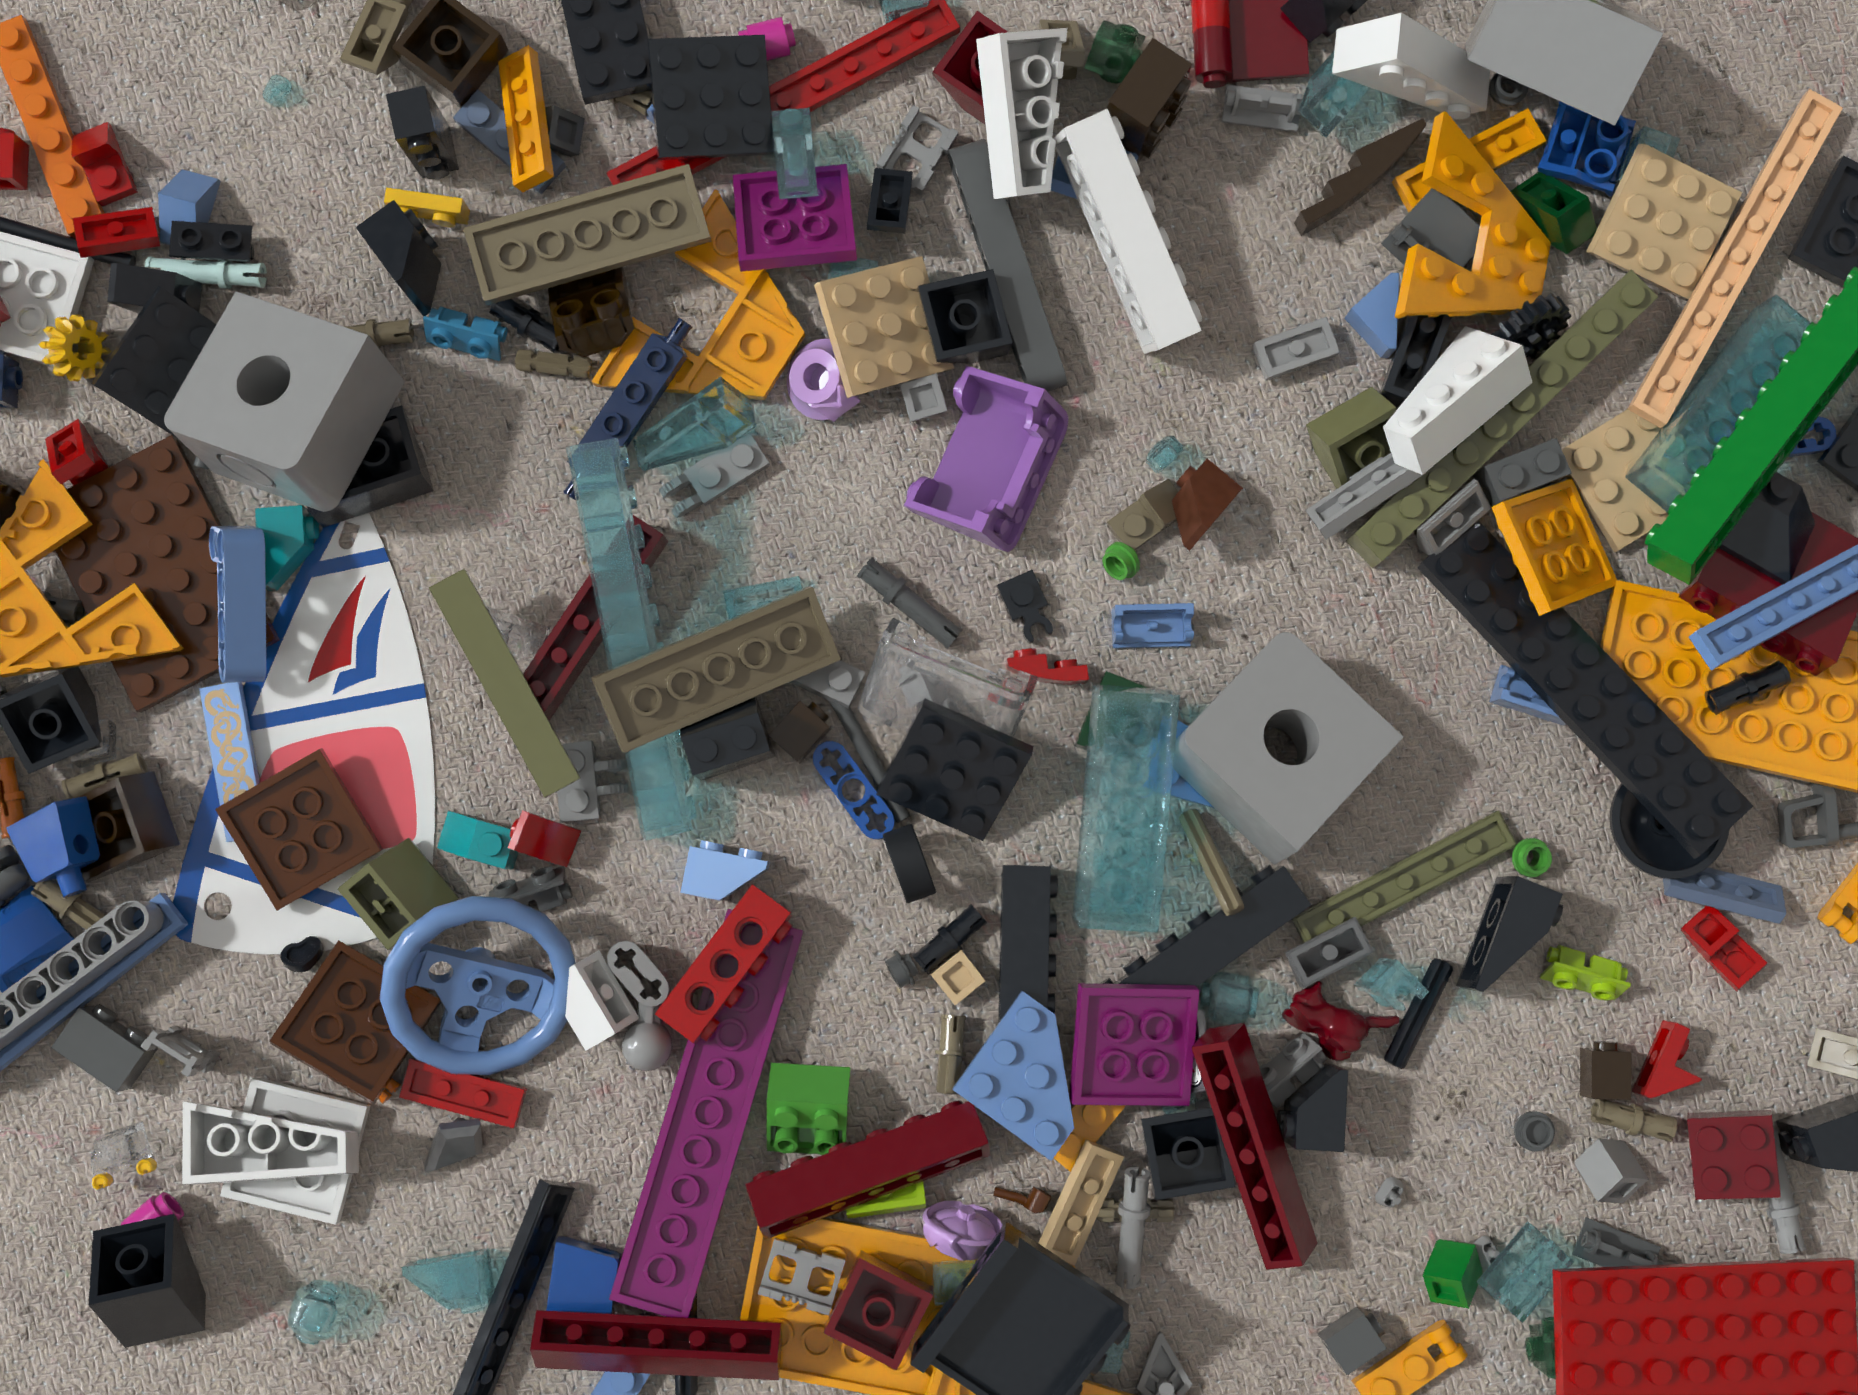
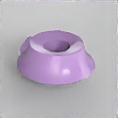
[787,339,860,422]
[922,1201,1003,1261]

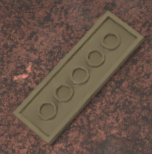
[463,164,712,305]
[591,586,841,753]

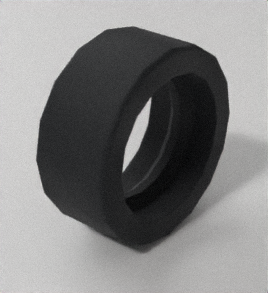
[883,824,936,903]

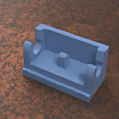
[1111,603,1194,649]
[1489,665,1566,726]

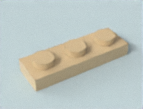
[1038,1140,1124,1265]

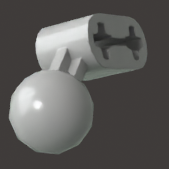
[607,941,673,1071]

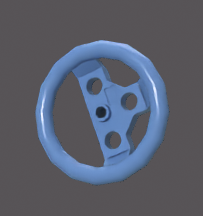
[380,896,576,1075]

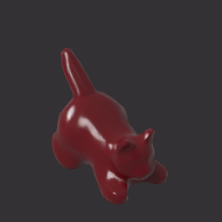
[1281,981,1400,1061]

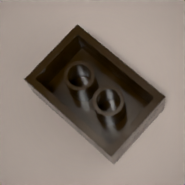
[1107,38,1192,164]

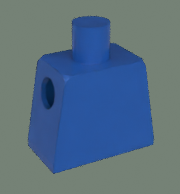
[6,796,100,898]
[546,1236,621,1314]

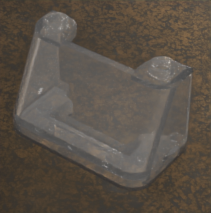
[858,618,1038,737]

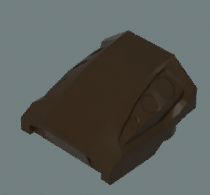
[548,267,635,357]

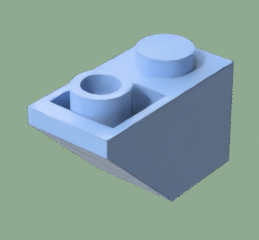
[680,840,770,900]

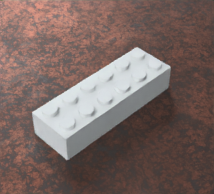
[1053,109,1202,354]

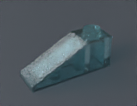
[633,376,757,471]

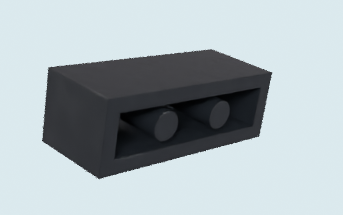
[386,86,459,179]
[1379,314,1452,409]

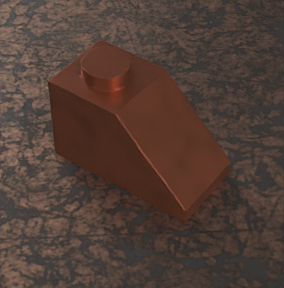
[1171,458,1243,551]

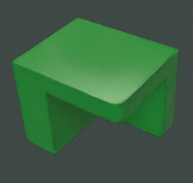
[1422,1239,1483,1309]

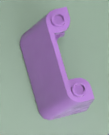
[904,365,1068,552]

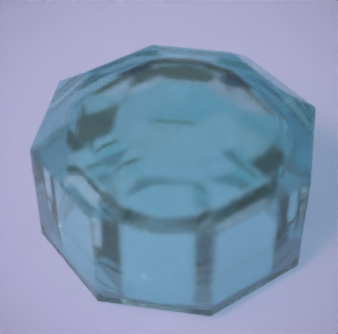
[1146,436,1184,473]

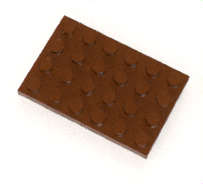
[55,435,280,713]

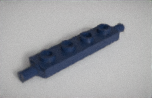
[563,318,693,501]

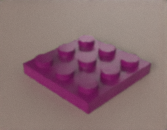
[733,164,857,272]
[1069,983,1199,1106]

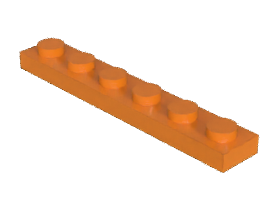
[0,15,104,238]

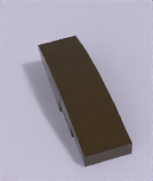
[1294,118,1427,236]

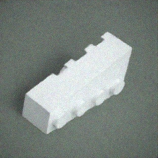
[1332,13,1490,119]
[976,28,1067,199]
[1383,326,1533,475]
[182,1101,359,1184]

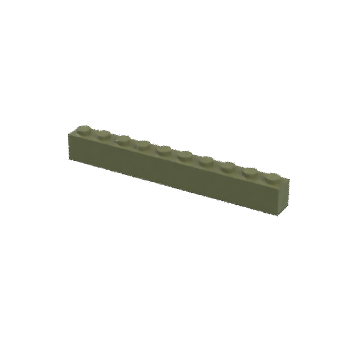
[1346,269,1658,568]

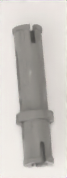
[1766,1129,1806,1254]
[1115,1167,1151,1289]

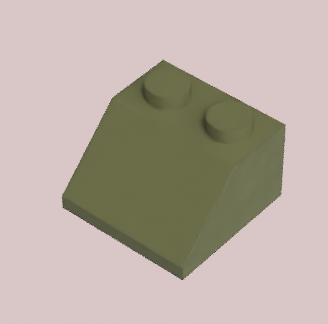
[1306,387,1397,489]

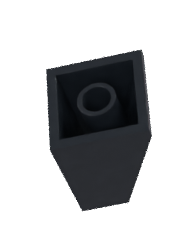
[680,696,776,781]
[1776,1093,1858,1172]
[89,1214,206,1348]

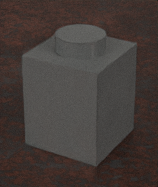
[1317,1307,1387,1375]

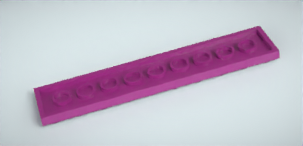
[609,909,804,1318]

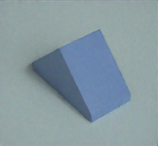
[158,169,221,245]
[1344,273,1399,358]

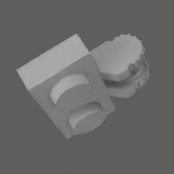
[557,741,629,823]

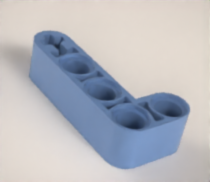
[209,526,266,683]

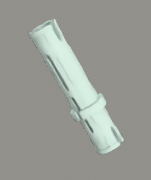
[145,256,267,289]

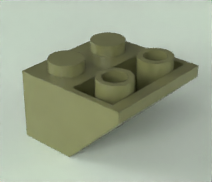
[338,838,459,950]

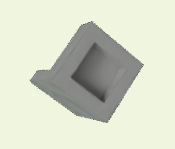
[1575,1138,1649,1203]

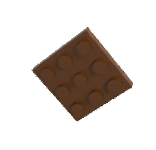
[215,748,383,911]
[269,940,441,1105]

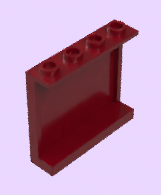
[1678,512,1858,676]

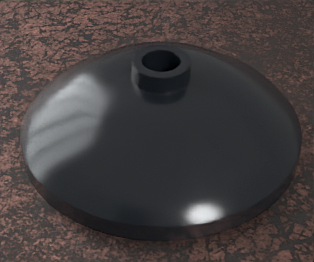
[1609,783,1730,879]

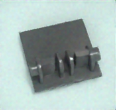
[1381,188,1480,267]

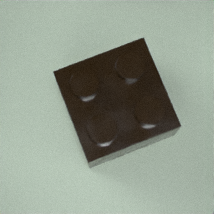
[392,0,509,108]

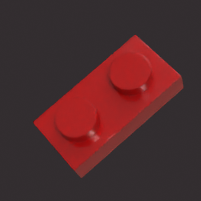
[72,207,160,258]

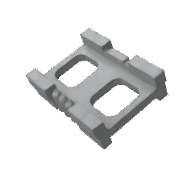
[876,105,959,196]
[140,1026,221,1077]
[758,1238,846,1316]

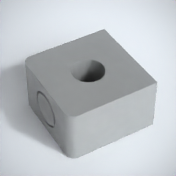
[1465,0,1664,126]
[164,291,405,512]
[1166,632,1403,865]

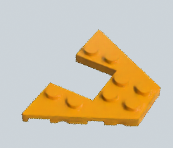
[1395,111,1551,319]
[592,189,805,400]
[0,459,184,678]

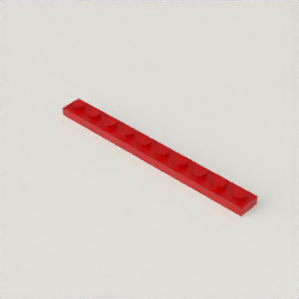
[606,0,960,185]

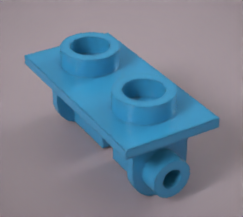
[423,306,508,361]

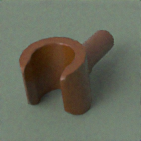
[993,1186,1051,1213]

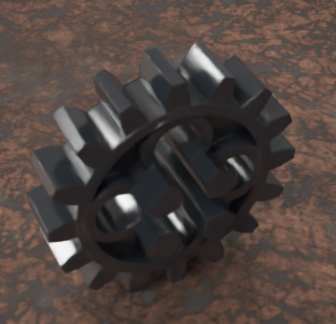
[1491,293,1571,359]

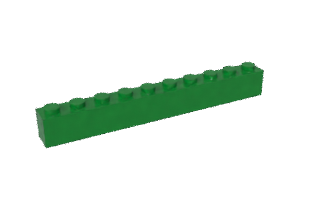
[1645,266,1858,585]

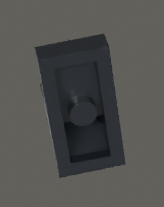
[867,168,913,234]

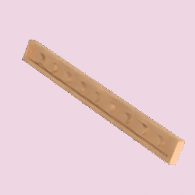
[1627,89,1843,428]

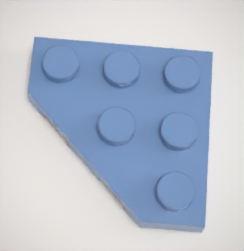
[952,991,1074,1161]

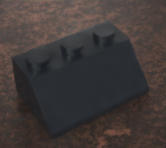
[307,405,434,528]

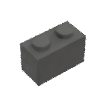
[1473,437,1572,507]
[51,1004,158,1092]

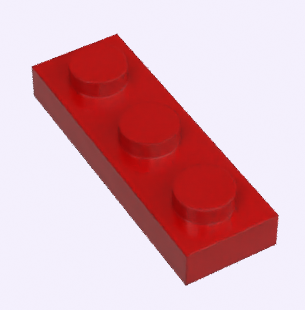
[399,1057,527,1128]

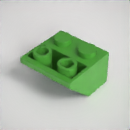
[767,1063,850,1155]

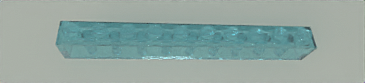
[566,438,697,840]

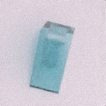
[1298,51,1370,138]
[771,108,818,199]
[401,1248,495,1314]

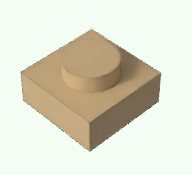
[930,950,986,1005]

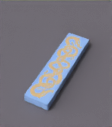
[199,682,260,842]

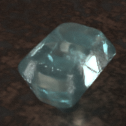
[262,75,292,107]

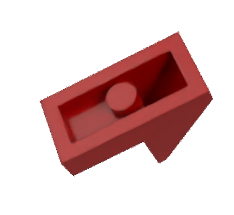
[71,122,138,207]
[45,419,108,486]
[1632,1020,1702,1099]

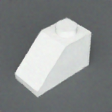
[565,950,639,1051]

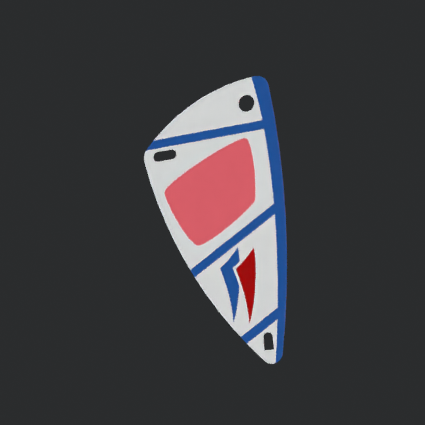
[173,513,435,954]

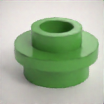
[1102,542,1140,580]
[1512,838,1552,877]

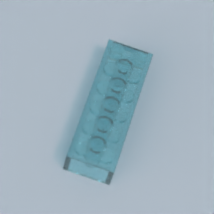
[1625,294,1810,513]
[1072,684,1180,933]

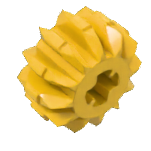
[38,315,112,381]

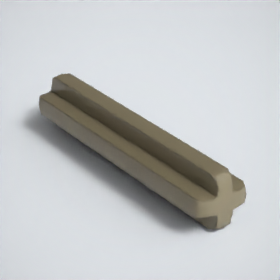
[1179,809,1244,916]

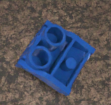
[1537,101,1636,197]
[0,885,75,993]

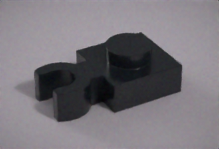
[996,570,1053,644]

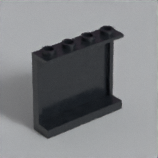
[910,1222,1131,1395]

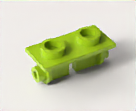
[1540,945,1631,1000]

